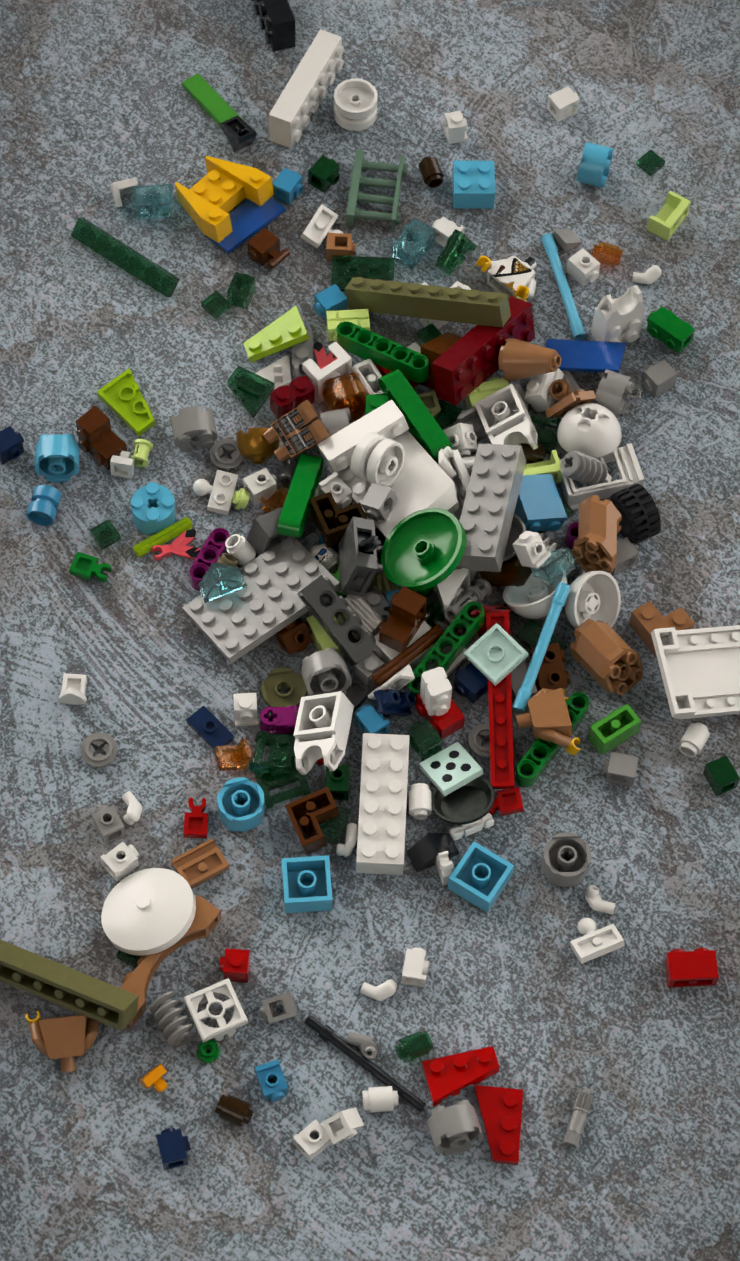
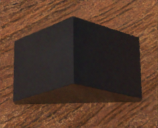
[220,115,257,152]
[407,833,459,873]

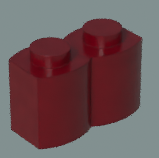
[270,376,315,419]

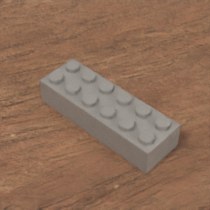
[456,444,526,572]

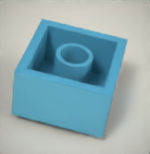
[452,161,495,209]
[447,841,514,913]
[282,855,333,913]

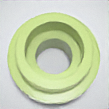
[232,488,250,510]

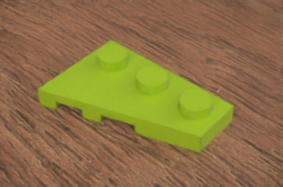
[243,306,309,363]
[97,368,155,436]

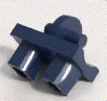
[373,690,416,717]

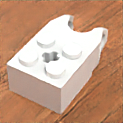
[591,285,645,343]
[475,384,538,450]
[293,691,354,775]

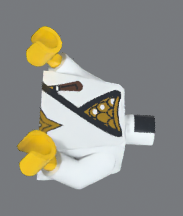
[476,256,537,301]

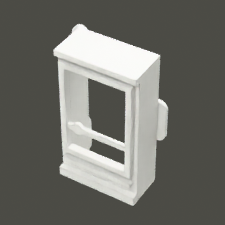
[559,443,644,510]

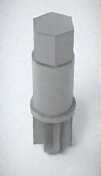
[563,1088,594,1148]

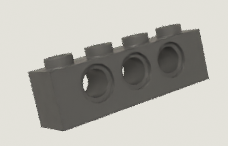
[297,575,377,666]

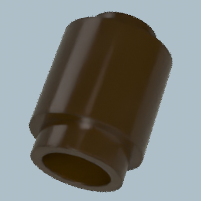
[418,156,444,188]
[519,443,546,464]
[215,1095,254,1127]

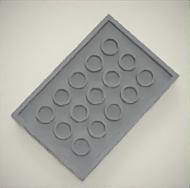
[182,536,341,664]

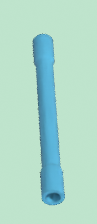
[541,233,586,341]
[512,582,571,713]

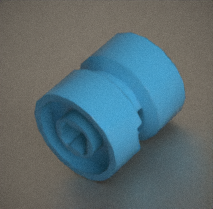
[26,485,62,526]

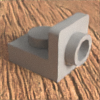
[456,407,488,442]

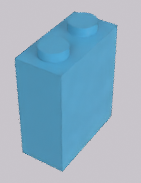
[514,474,567,532]

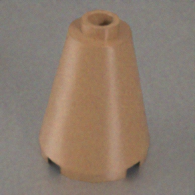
[498,338,561,381]

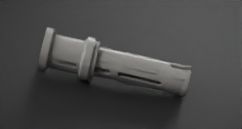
[445,578,492,621]

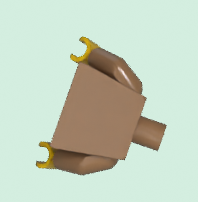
[516,688,581,755]
[25,1010,99,1072]

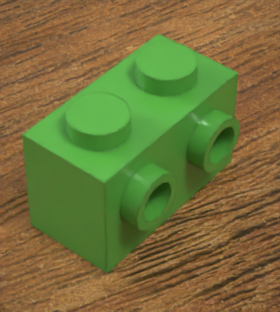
[588,704,641,756]

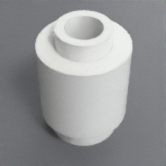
[225,534,256,566]
[679,722,710,758]
[408,783,432,820]
[362,1086,398,1113]

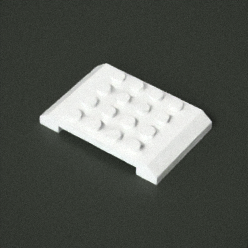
[651,625,740,720]

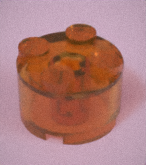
[322,373,368,423]

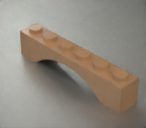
[120,895,221,1029]

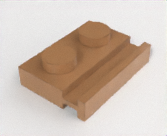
[545,389,596,419]
[171,838,229,889]

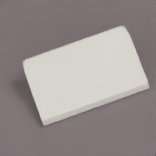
[367,664,415,700]

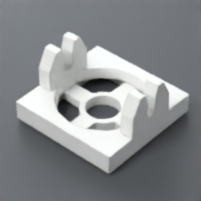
[184,978,248,1043]

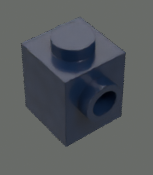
[0,426,24,465]
[454,662,488,704]
[156,1128,191,1171]

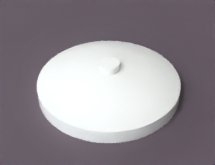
[101,868,196,956]

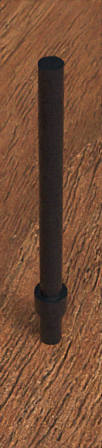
[304,1015,426,1112]

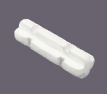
[449,813,494,841]

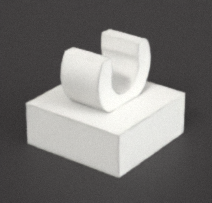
[110,451,134,479]

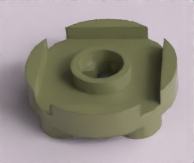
[261,668,307,707]

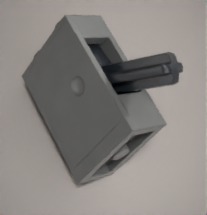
[338,516,384,597]

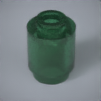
[395,1031,433,1063]

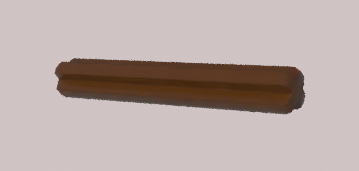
[371,625,444,686]

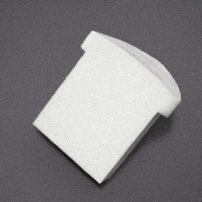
[110,177,138,208]
[59,673,87,705]

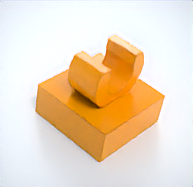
[139,1064,168,1093]

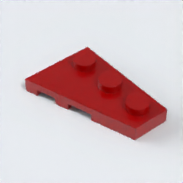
[422,1046,499,1107]
[474,1085,523,1165]

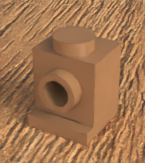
[326,233,356,262]

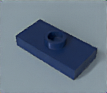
[186,706,234,753]

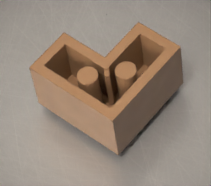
[629,601,695,657]

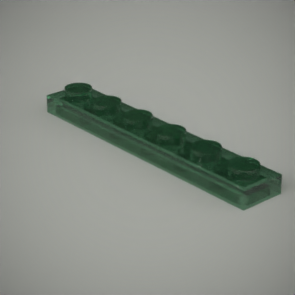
[71,217,180,297]

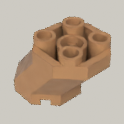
[571,495,622,573]
[569,619,644,695]

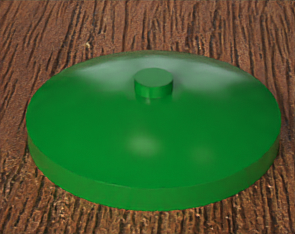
[381,508,466,591]

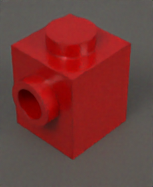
[219,948,250,983]

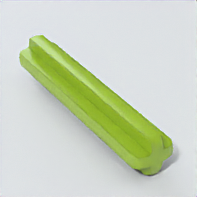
[133,517,193,557]

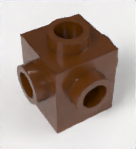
[275,619,313,655]

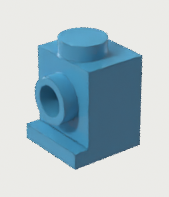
[355,704,390,734]
[255,1059,288,1102]

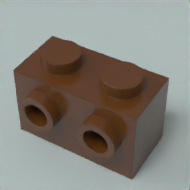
[529,643,570,691]

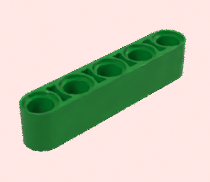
[336,321,429,383]
[378,369,453,461]
[277,454,324,538]
[407,601,486,696]
[515,692,589,788]

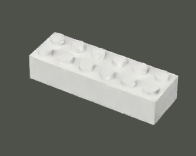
[269,29,344,149]
[356,733,410,875]

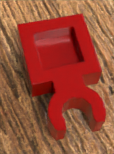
[488,787,524,816]
[183,797,209,839]

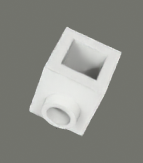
[566,248,600,287]
[243,468,279,506]

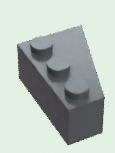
[246,507,317,558]

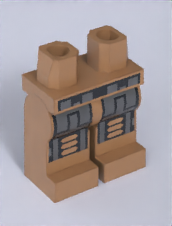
[263,400,330,461]

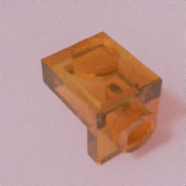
[259,486,288,514]
[214,739,253,771]

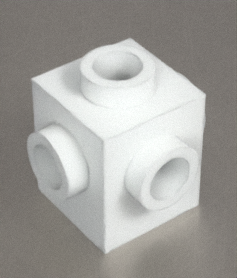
[443,423,478,457]

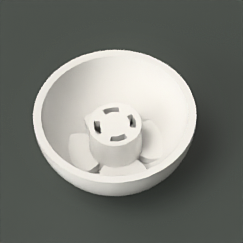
[557,403,622,458]
[503,565,568,619]
[564,571,621,629]

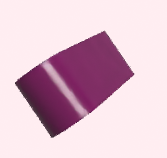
[189,528,230,591]

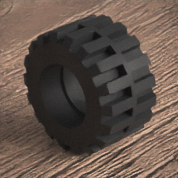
[610,484,661,544]

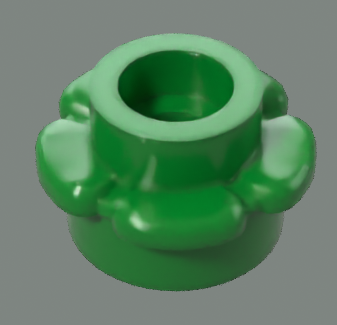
[196,1040,220,1063]

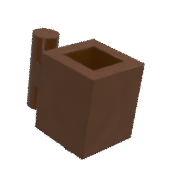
[247,228,290,269]

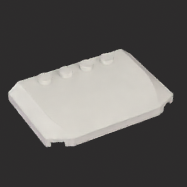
[327,431,460,539]

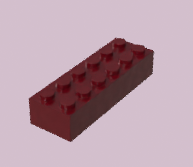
[432,296,535,405]

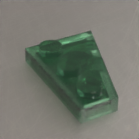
[331,255,395,292]

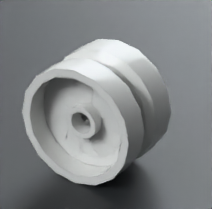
[334,78,378,131]
[351,432,405,487]

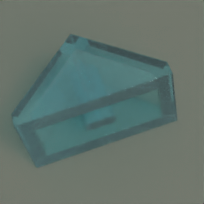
[530,548,576,586]
[198,562,247,603]

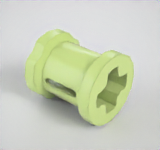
[130,439,153,468]

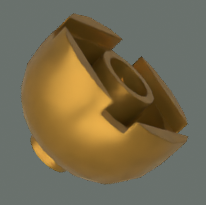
[236,428,279,464]

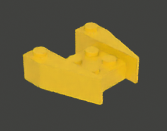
[174,156,274,243]

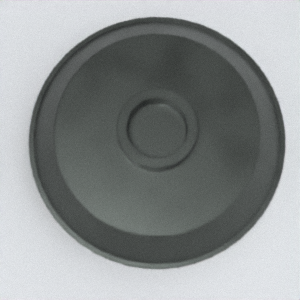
[432,776,495,825]

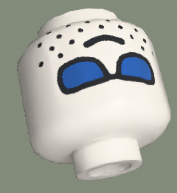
[309,544,339,574]

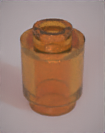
[591,241,623,266]

